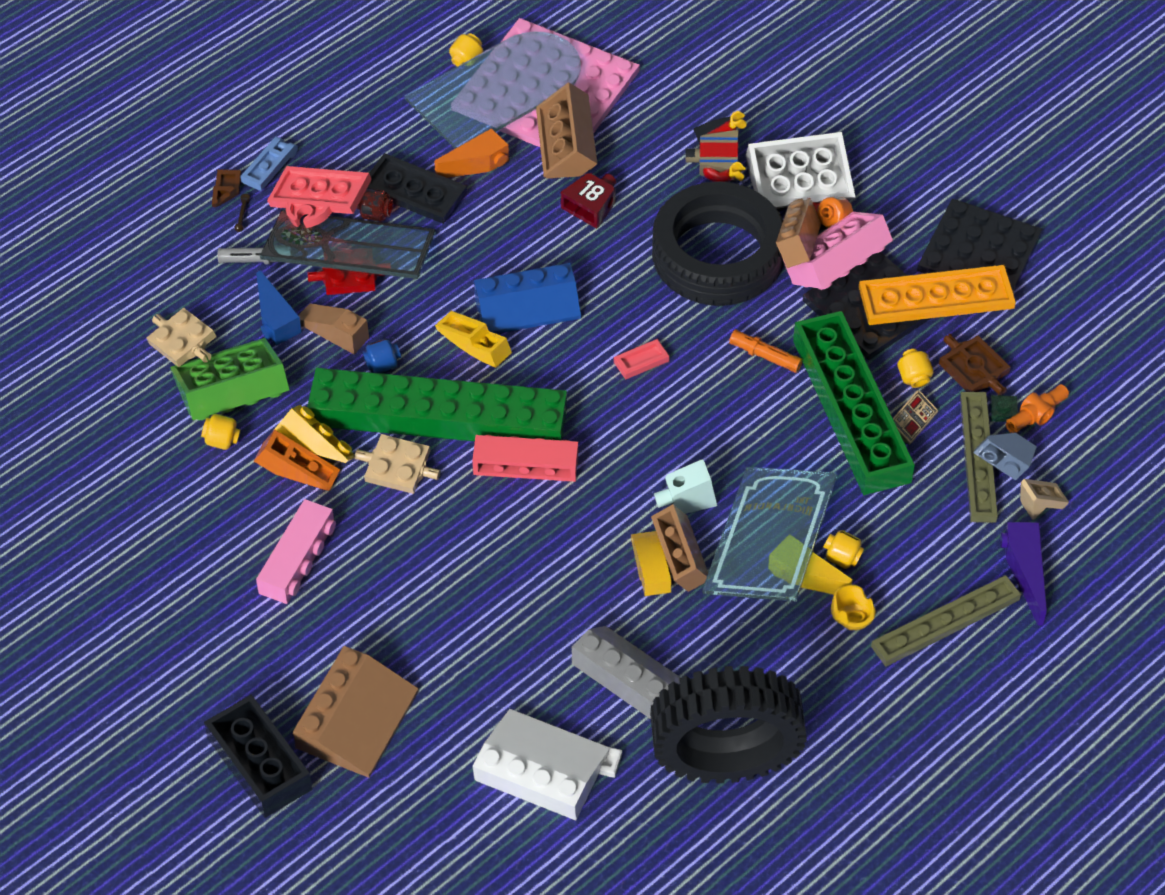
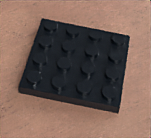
[917,198,1042,293]
[802,252,931,360]

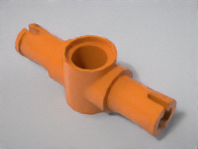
[1006,384,1069,433]

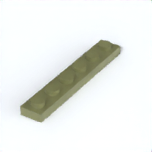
[960,392,998,523]
[871,575,1021,667]

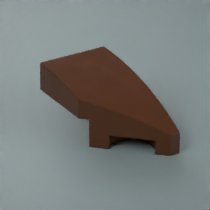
[212,169,242,207]

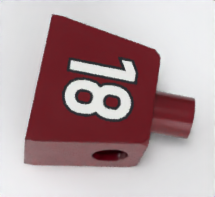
[561,173,616,229]

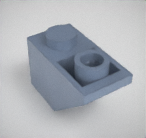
[973,433,1037,480]

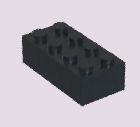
[204,694,313,818]

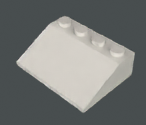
[746,132,855,209]
[473,709,610,820]

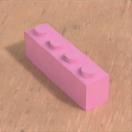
[256,499,336,604]

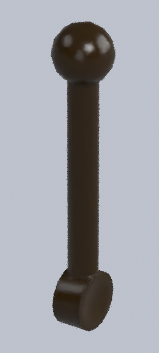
[234,194,250,232]

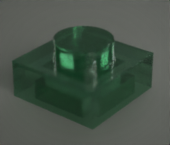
[990,395,1018,422]

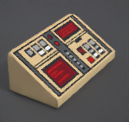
[893,390,938,445]

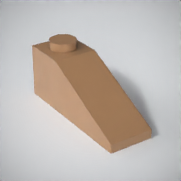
[298,304,369,354]

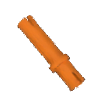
[729,329,803,373]

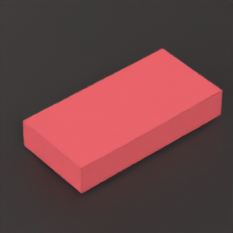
[614,339,669,380]

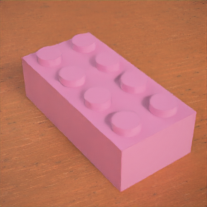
[783,212,893,290]

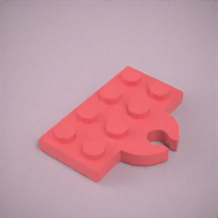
[267,166,372,228]

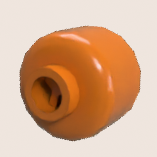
[817,197,853,228]

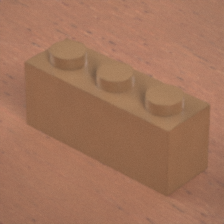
[651,504,711,592]

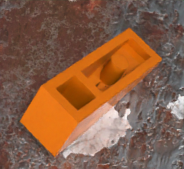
[434,128,509,178]
[254,430,340,491]

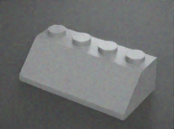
[572,626,681,719]

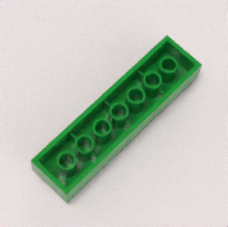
[793,311,915,496]

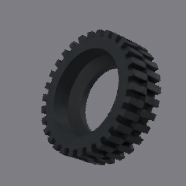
[650,666,807,783]

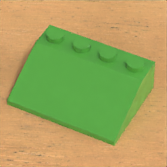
[170,338,289,421]

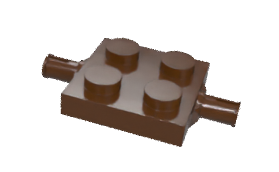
[939,334,1011,396]

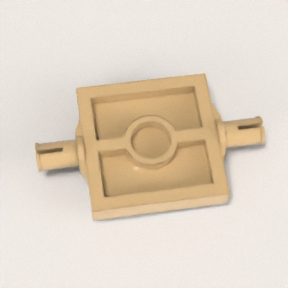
[146,308,216,367]
[355,434,441,494]

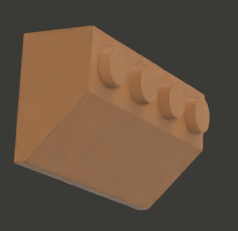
[536,82,597,179]

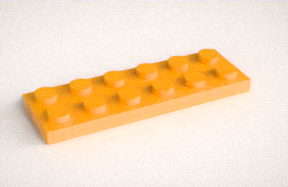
[859,265,1016,325]

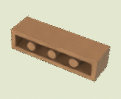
[776,198,821,268]

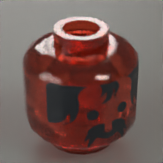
[356,189,393,222]

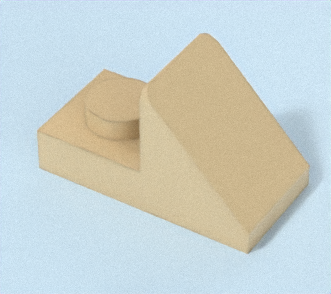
[1020,479,1069,520]

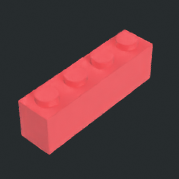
[473,435,578,482]

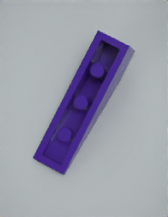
[1000,522,1047,626]

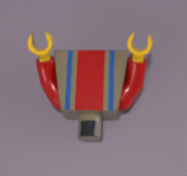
[686,111,746,182]

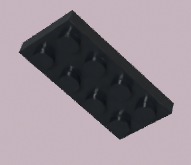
[365,153,467,224]

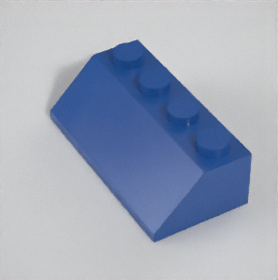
[474,263,581,334]

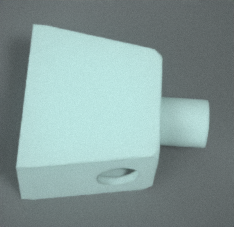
[654,459,717,514]

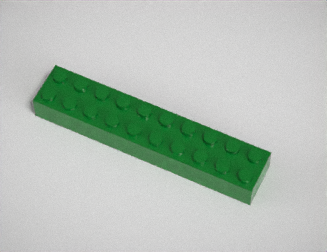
[307,368,567,441]

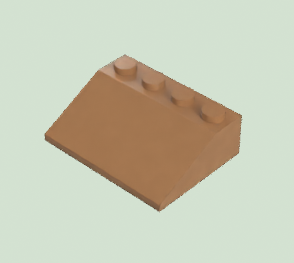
[293,646,419,778]

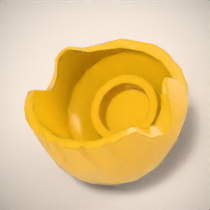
[831,585,876,630]

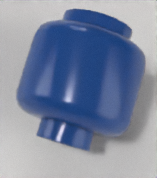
[363,338,401,374]

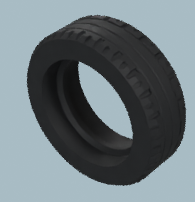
[652,182,784,306]

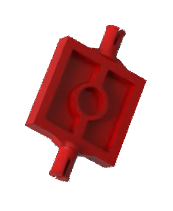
[308,250,391,295]

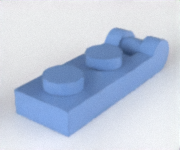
[241,136,298,191]

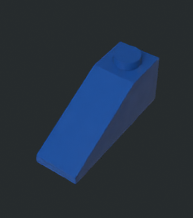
[256,270,302,346]

